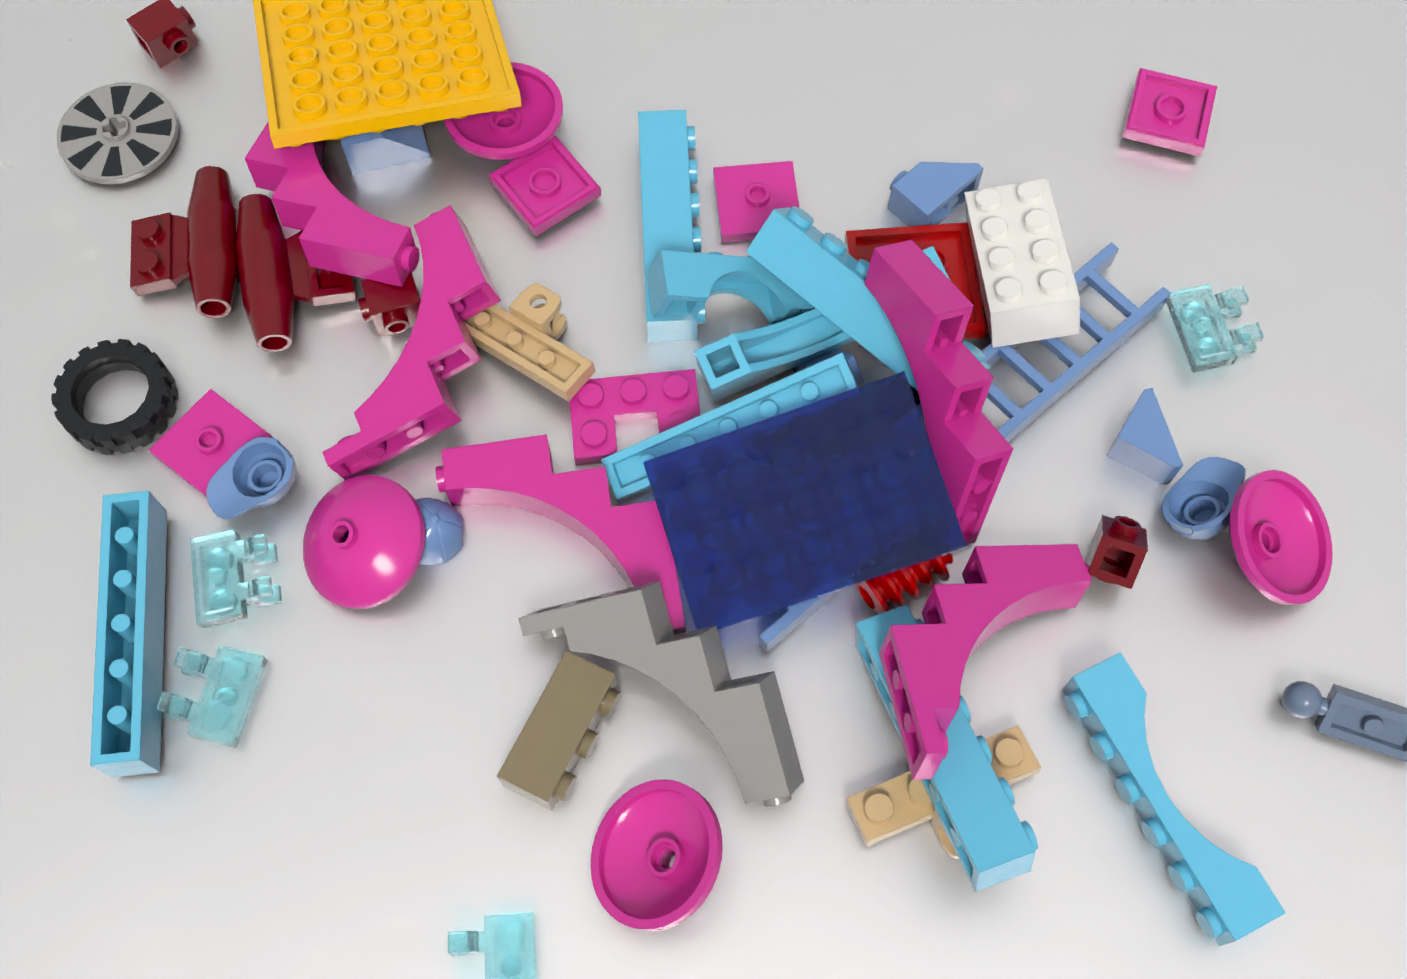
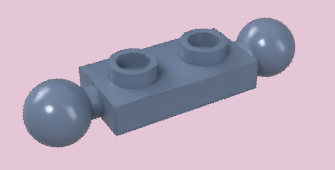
[1282,681,1407,761]

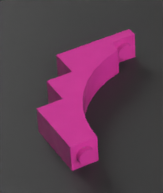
[245,122,420,287]
[323,205,501,480]
[864,240,1014,551]
[435,434,686,634]
[879,544,1092,780]

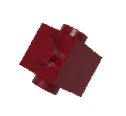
[126,0,199,68]
[358,272,421,336]
[1087,515,1148,589]

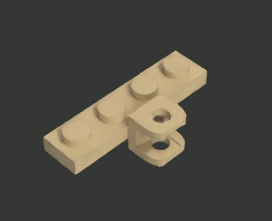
[464,283,595,402]
[846,725,1041,859]

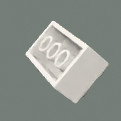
[964,178,1080,348]

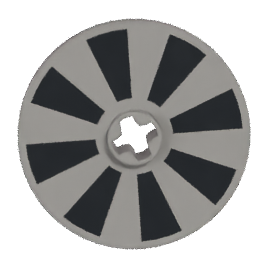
[57,82,179,185]

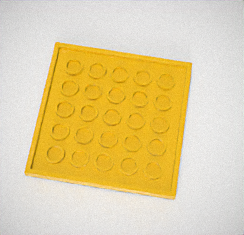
[253,0,522,149]

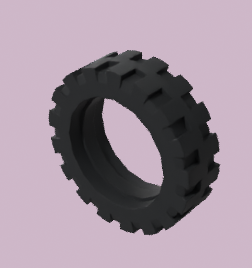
[51,339,178,455]

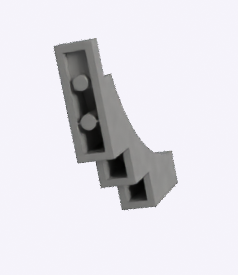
[518,581,804,807]

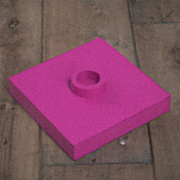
[1122,68,1217,157]
[489,135,601,237]
[713,161,799,243]
[149,389,273,498]

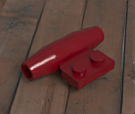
[130,166,239,318]
[235,194,356,352]

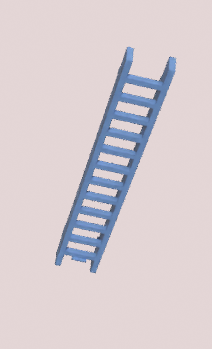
[708,242,1171,654]

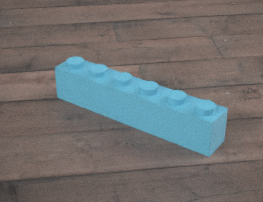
[638,110,706,342]
[746,206,991,391]
[90,491,167,778]
[855,605,1038,892]

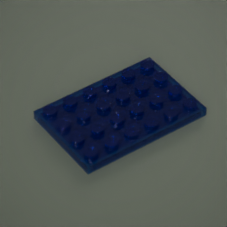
[643,371,967,631]

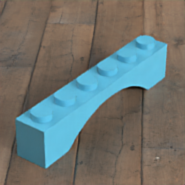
[694,246,950,402]
[1062,652,1285,946]

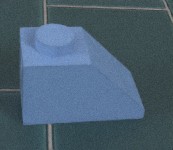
[340,125,430,175]
[888,162,984,226]

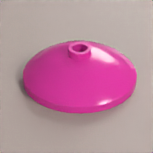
[444,62,563,160]
[1229,470,1333,605]
[303,475,425,609]
[590,779,723,931]

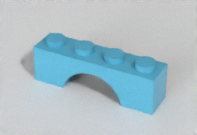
[646,249,815,325]

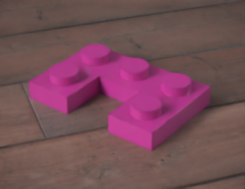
[570,369,700,465]

